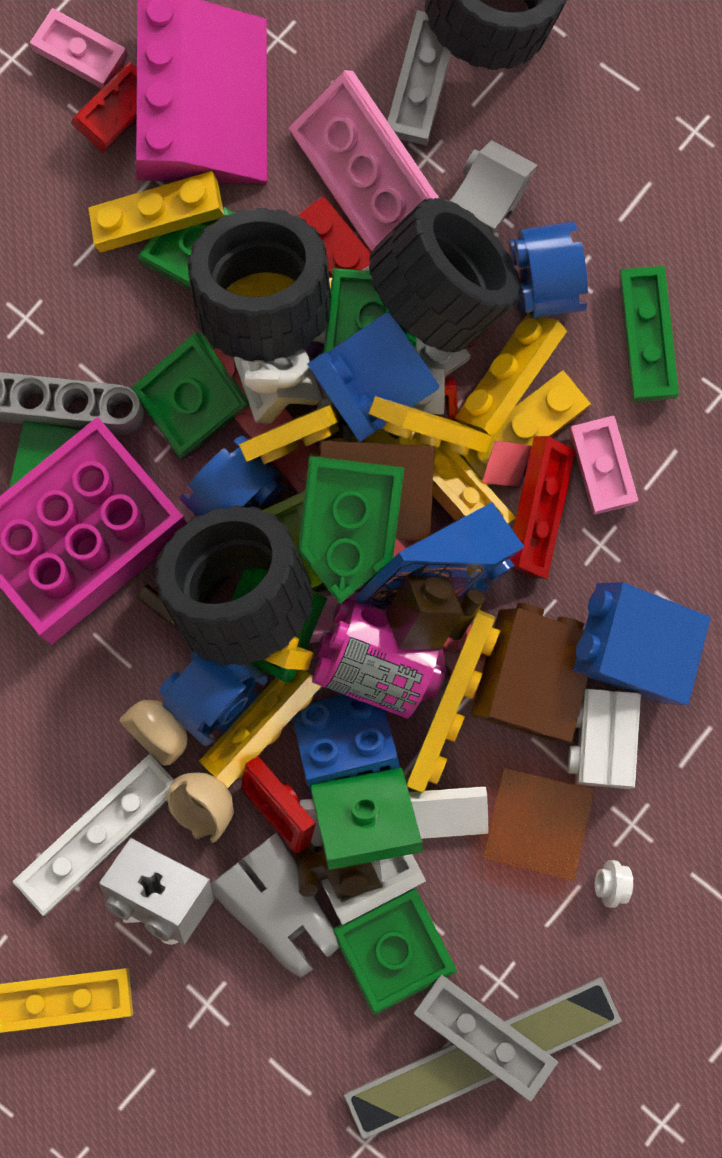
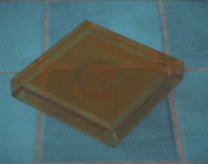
[483,768,594,881]

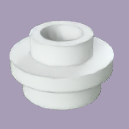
[595,860,633,908]

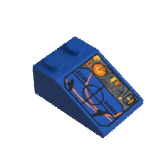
[355,502,524,605]

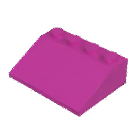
[136,0,267,185]
[0,417,188,646]

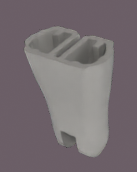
[211,832,339,978]

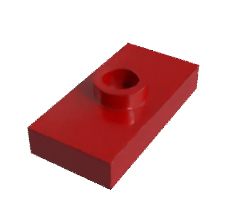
[71,61,137,154]
[241,756,316,854]

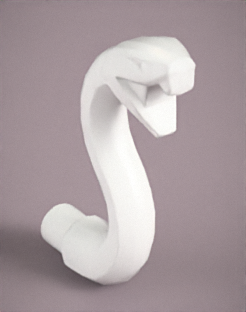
[243,322,327,393]

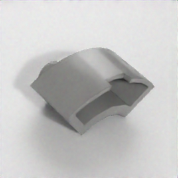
[446,140,537,237]

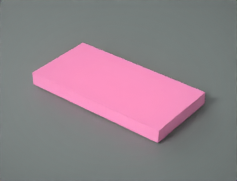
[288,70,439,252]

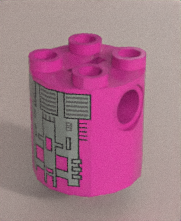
[312,598,446,718]

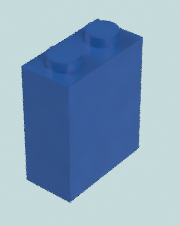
[573,582,711,705]

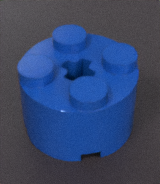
[509,221,588,319]
[179,436,285,517]
[158,652,268,746]

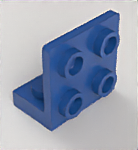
[307,312,440,442]
[293,694,400,799]

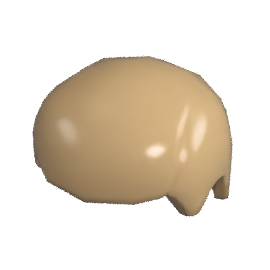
[119,700,188,766]
[167,773,234,843]

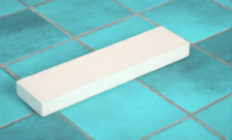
[12,754,174,916]
[300,787,489,846]

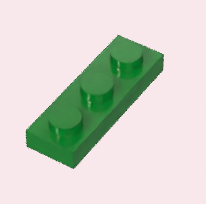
[619,266,679,402]

